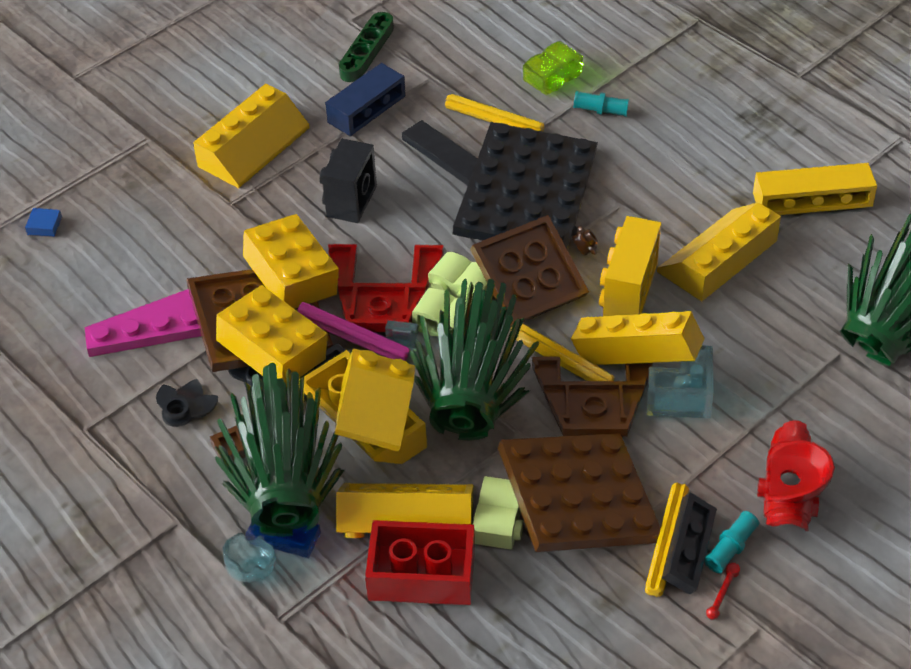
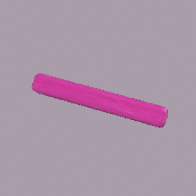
[297,302,410,361]

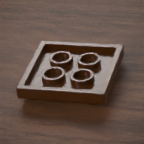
[470,215,589,327]

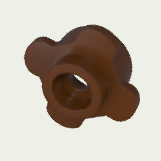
[572,225,598,255]

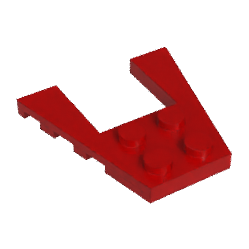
[328,244,444,332]

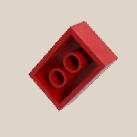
[365,520,475,605]

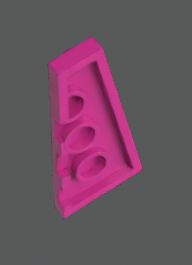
[84,289,201,357]

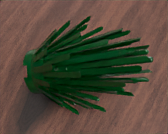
[840,214,911,366]
[410,278,539,441]
[215,363,345,537]

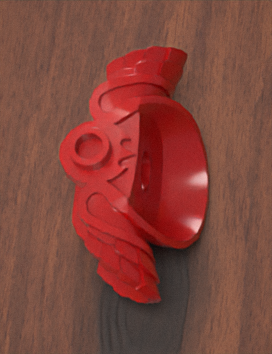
[757,420,835,532]

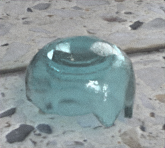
[222,533,277,583]

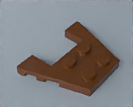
[532,356,653,437]

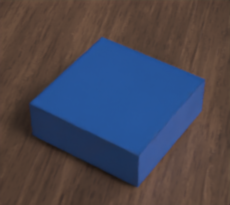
[25,208,62,237]

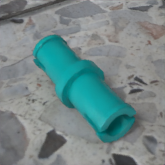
[573,91,629,117]
[704,511,760,573]

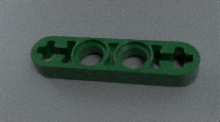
[339,12,394,82]

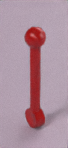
[706,563,740,620]

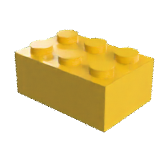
[243,214,339,309]
[599,216,661,316]
[216,285,328,387]

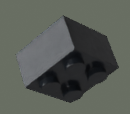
[319,138,377,223]

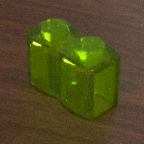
[523,41,583,95]

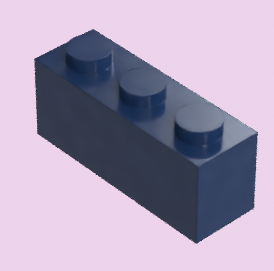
[325,63,406,136]

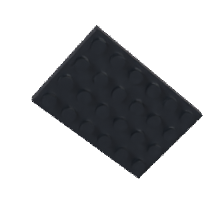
[452,122,598,251]

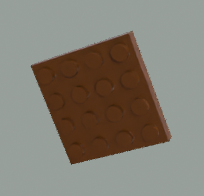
[187,269,333,372]
[498,433,661,552]

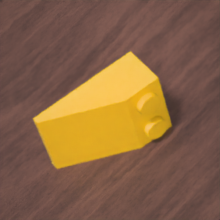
[334,348,415,452]

